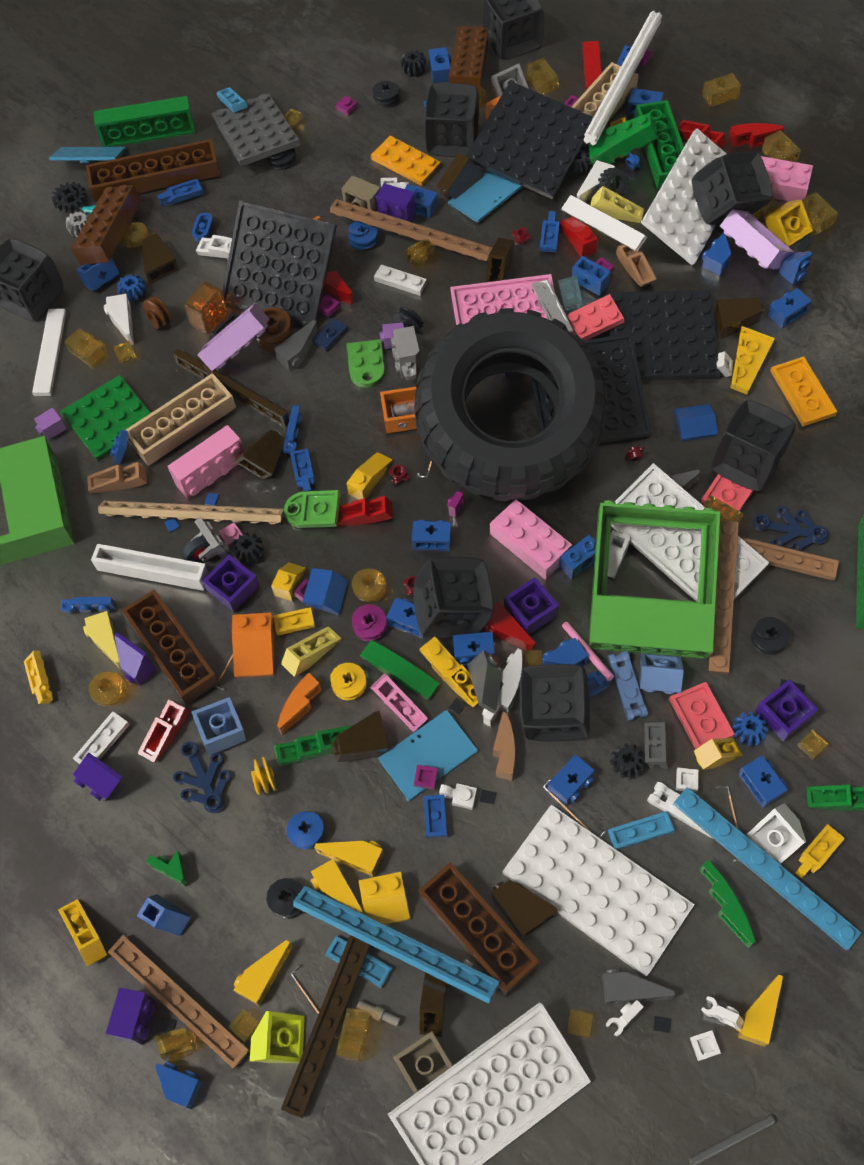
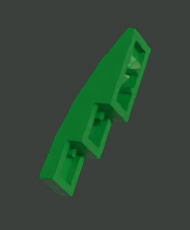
[360,640,439,700]
[274,725,353,766]
[807,785,864,811]
[700,860,756,949]

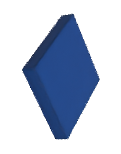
[204,493,219,506]
[164,517,180,533]

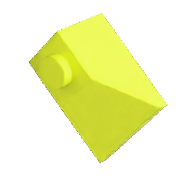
[250,1011,305,1063]

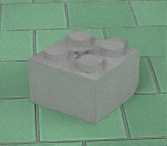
[391,326,421,381]

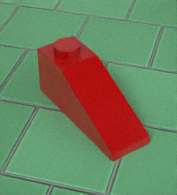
[559,216,598,257]
[483,601,536,653]

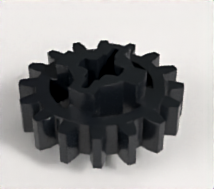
[51,182,88,213]

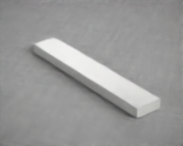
[562,195,647,252]
[32,309,66,396]

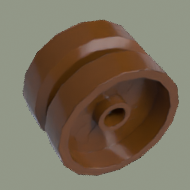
[256,307,293,353]

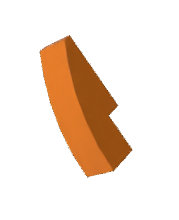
[277,673,322,735]

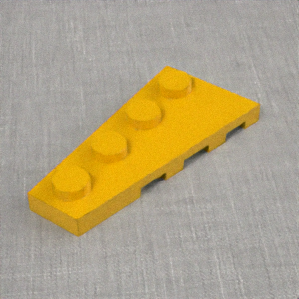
[731,326,775,394]

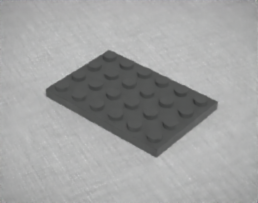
[211,93,300,166]

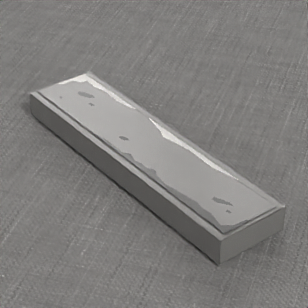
[532,279,573,334]

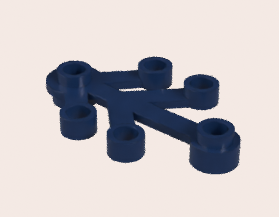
[753,506,828,551]
[173,741,232,813]

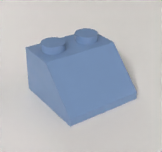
[639,653,684,694]

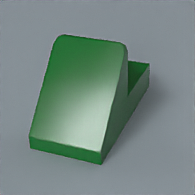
[146,850,188,887]

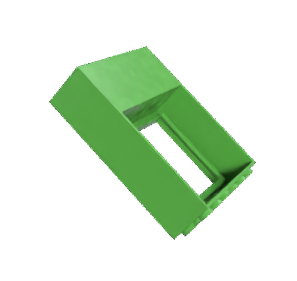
[0,436,74,566]
[588,500,720,659]

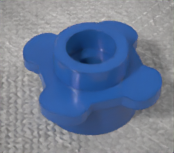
[625,153,641,170]

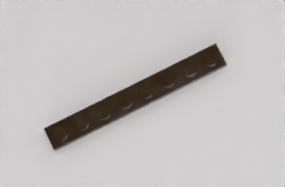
[173,349,289,427]
[281,935,371,1119]

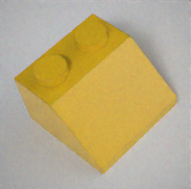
[764,200,813,247]
[359,872,410,925]

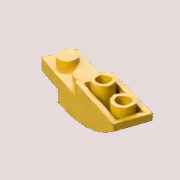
[419,636,478,707]

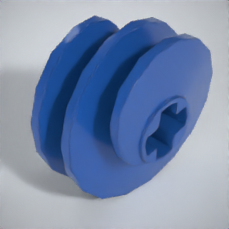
[348,221,378,250]
[287,811,325,849]

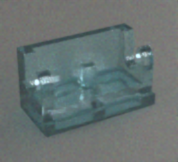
[558,276,584,314]

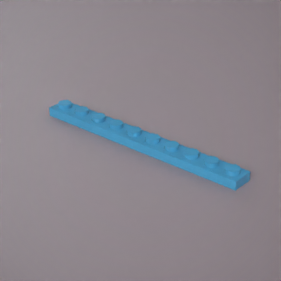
[673,787,861,951]
[293,886,499,1004]

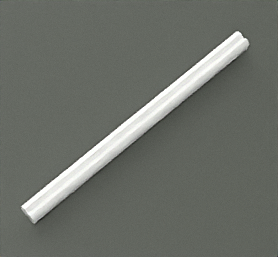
[584,11,662,145]

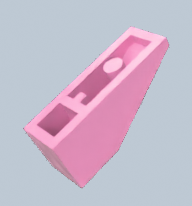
[370,674,428,732]

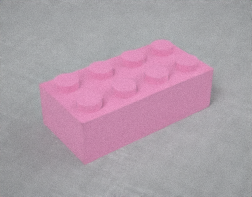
[761,156,813,204]
[168,425,244,499]
[490,500,572,580]

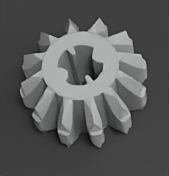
[66,210,90,237]

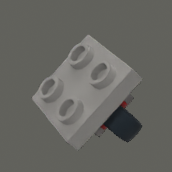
[182,517,230,563]

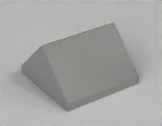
[491,63,529,98]

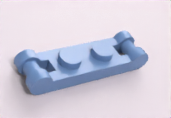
[607,651,648,721]

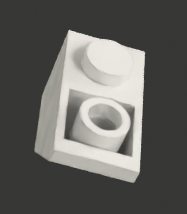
[608,530,631,579]

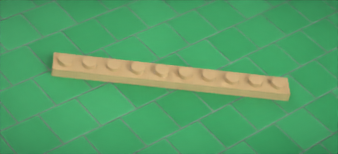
[98,500,284,524]

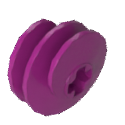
[352,605,388,642]

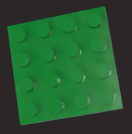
[60,375,151,462]

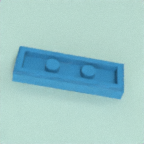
[217,87,248,113]
[607,811,675,850]
[325,935,393,989]

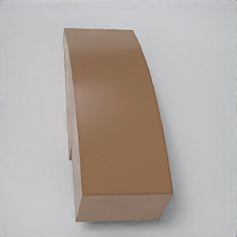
[616,245,657,287]
[87,462,147,493]
[493,712,515,781]

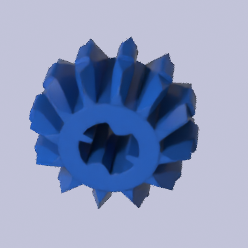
[117,273,147,302]
[732,711,768,747]

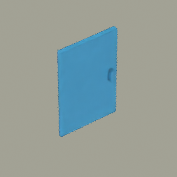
[49,147,127,163]
[448,171,523,223]
[378,710,478,801]

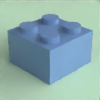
[192,697,246,756]

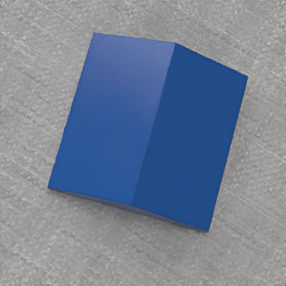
[673,404,718,441]
[302,568,348,615]

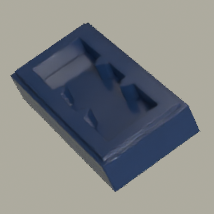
[312,318,348,352]

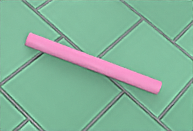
[562,622,614,681]

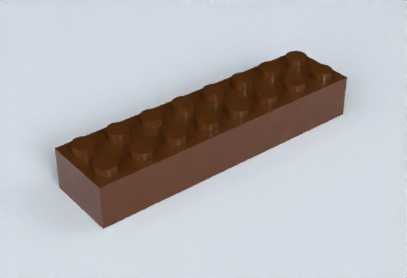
[86,139,220,202]

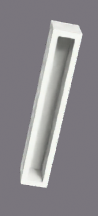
[91,544,209,591]

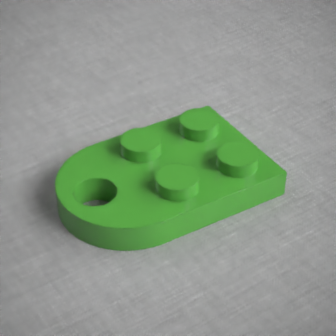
[347,339,385,388]
[284,490,341,528]

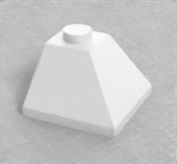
[746,803,806,864]

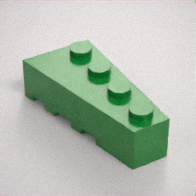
[589,113,658,166]

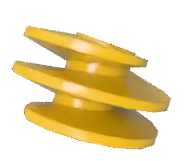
[330,663,367,701]
[251,756,277,796]

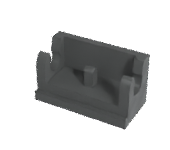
[644,722,668,769]

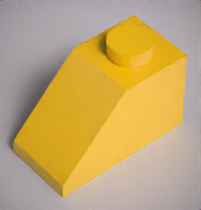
[271,563,307,601]
[694,738,743,769]

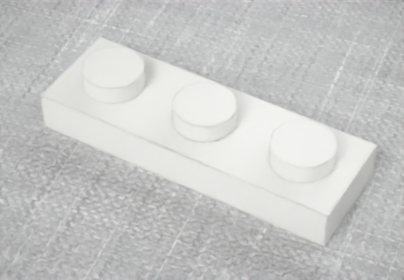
[374,265,427,296]
[73,711,130,764]

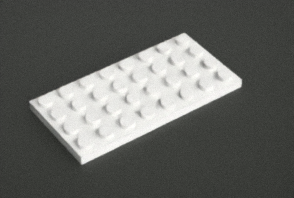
[641,129,726,265]
[611,463,769,602]
[502,805,695,977]
[388,1002,591,1165]

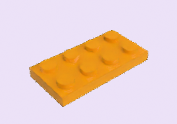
[371,136,441,186]
[770,357,837,427]

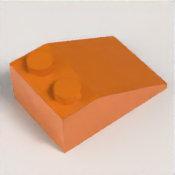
[232,613,275,678]

